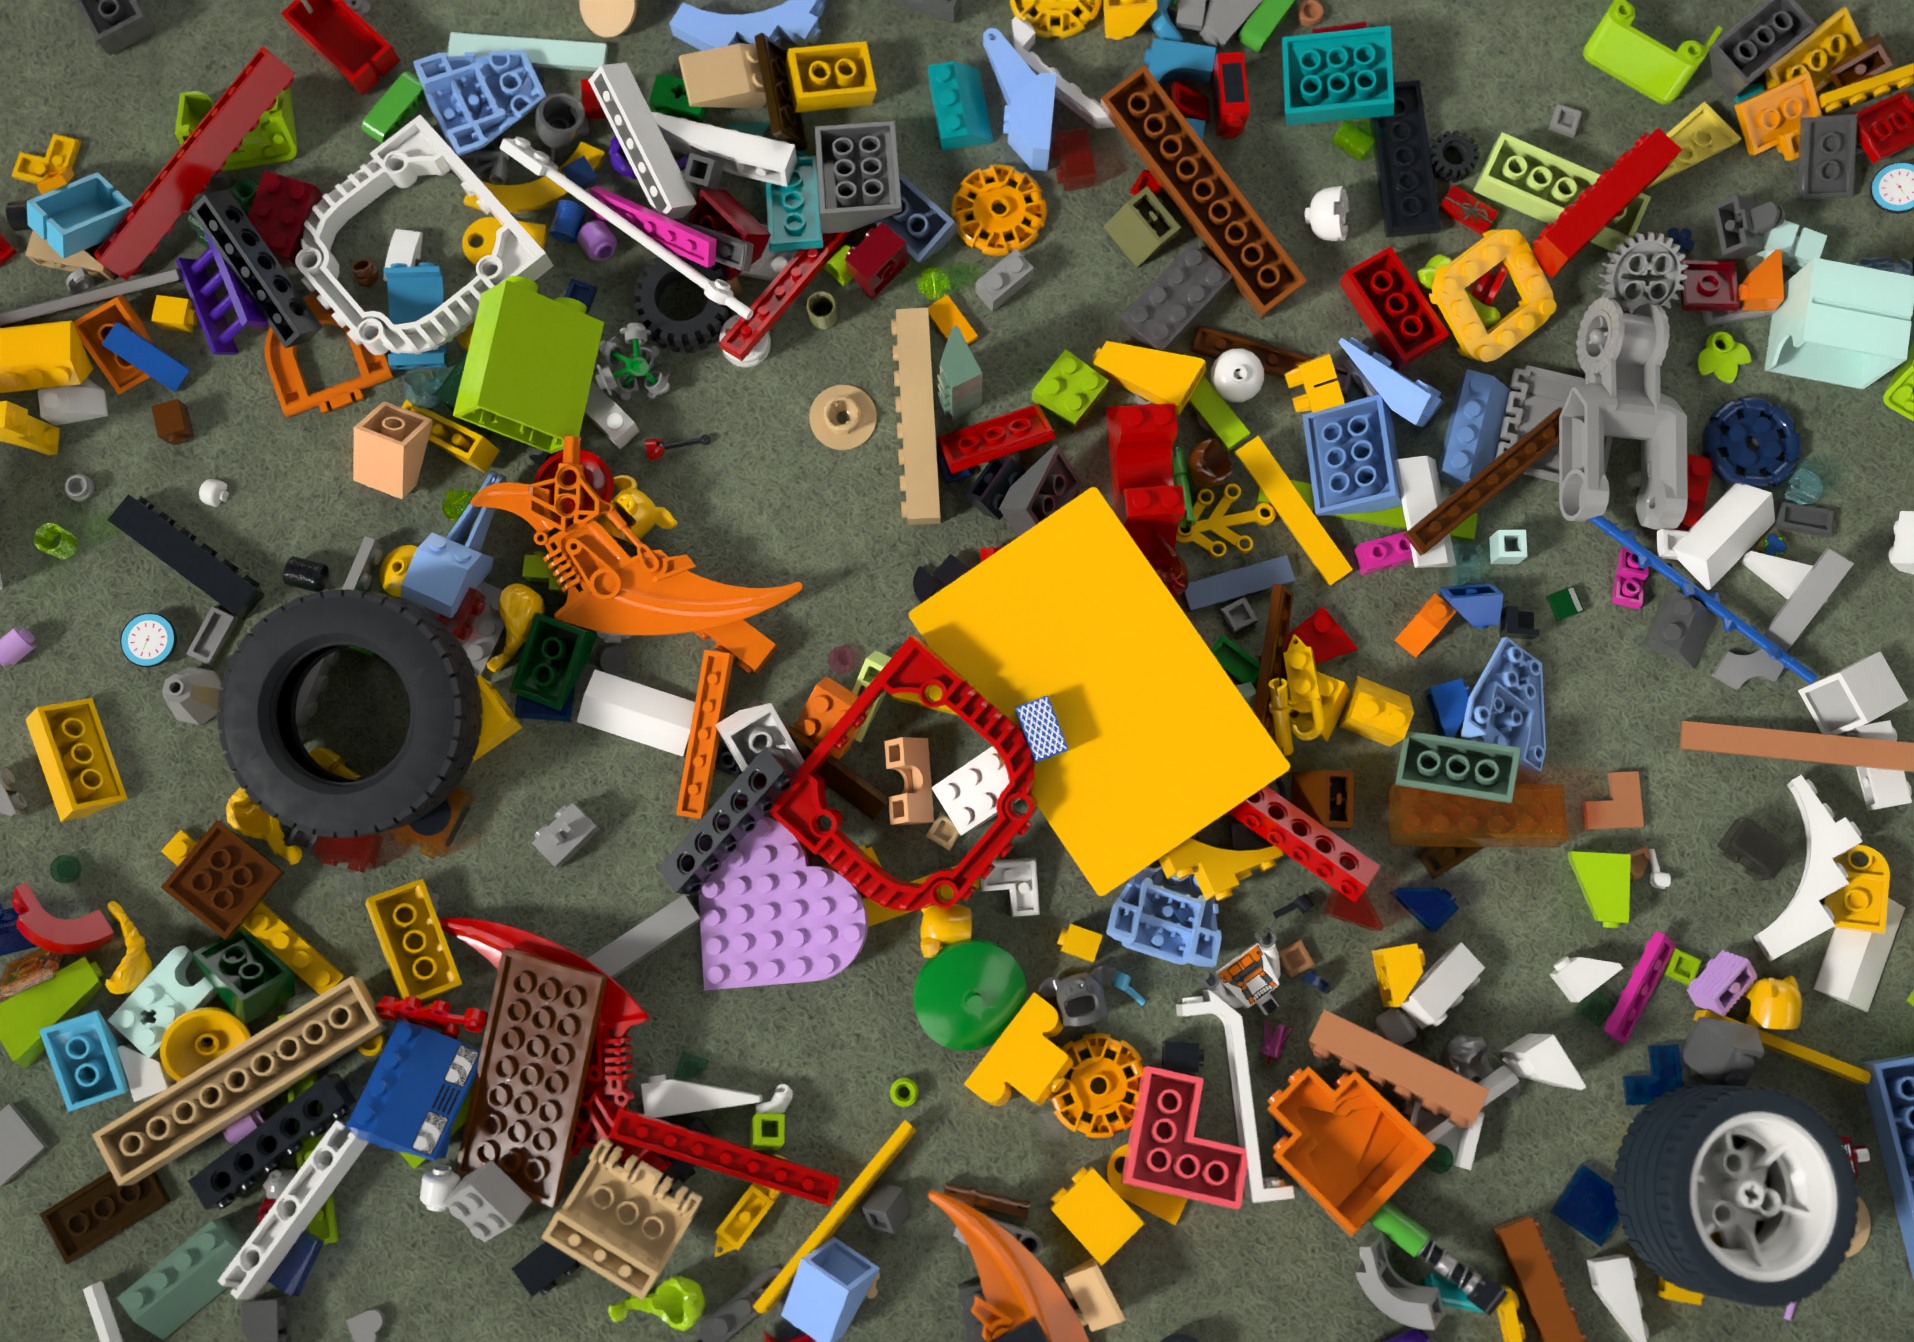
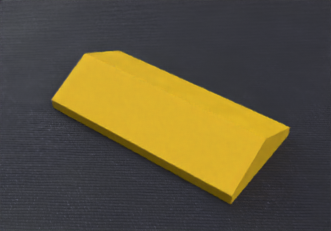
[1765,7,1863,93]

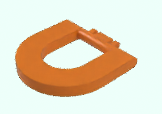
[265,294,395,418]

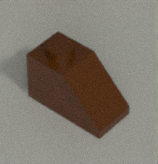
[1828,33,1893,89]

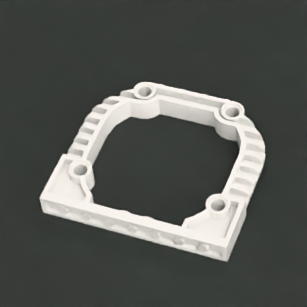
[295,115,553,355]

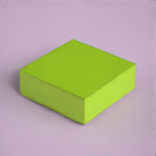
[1663,949,1702,986]

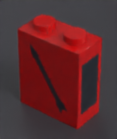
[1211,52,1250,139]

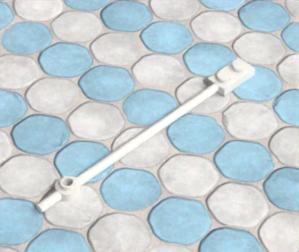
[500,137,754,320]

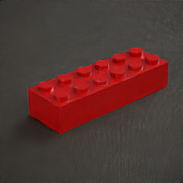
[1532,127,1682,278]

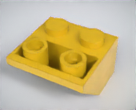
[1286,672,1351,742]

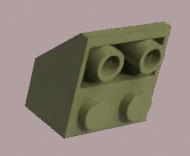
[1103,186,1181,268]

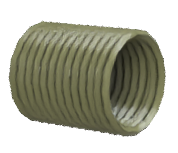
[807,291,838,329]

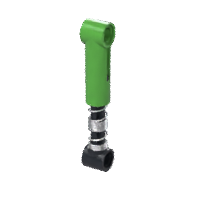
[1368,1200,1508,1317]

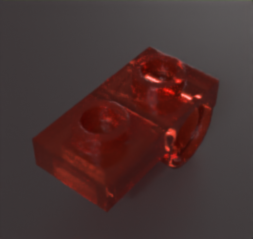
[437,587,486,645]

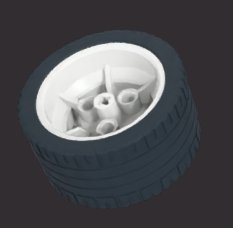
[1614,1084,1859,1307]

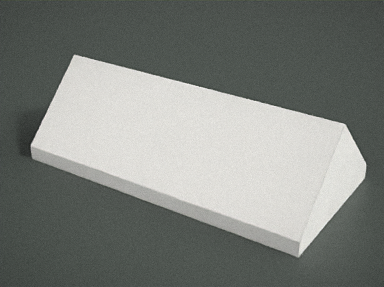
[1670,483,1775,591]

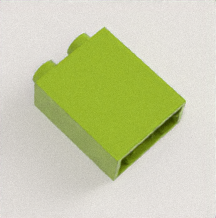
[453,276,604,454]

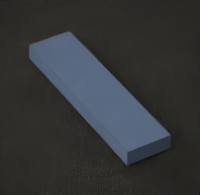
[1181,555,1295,612]

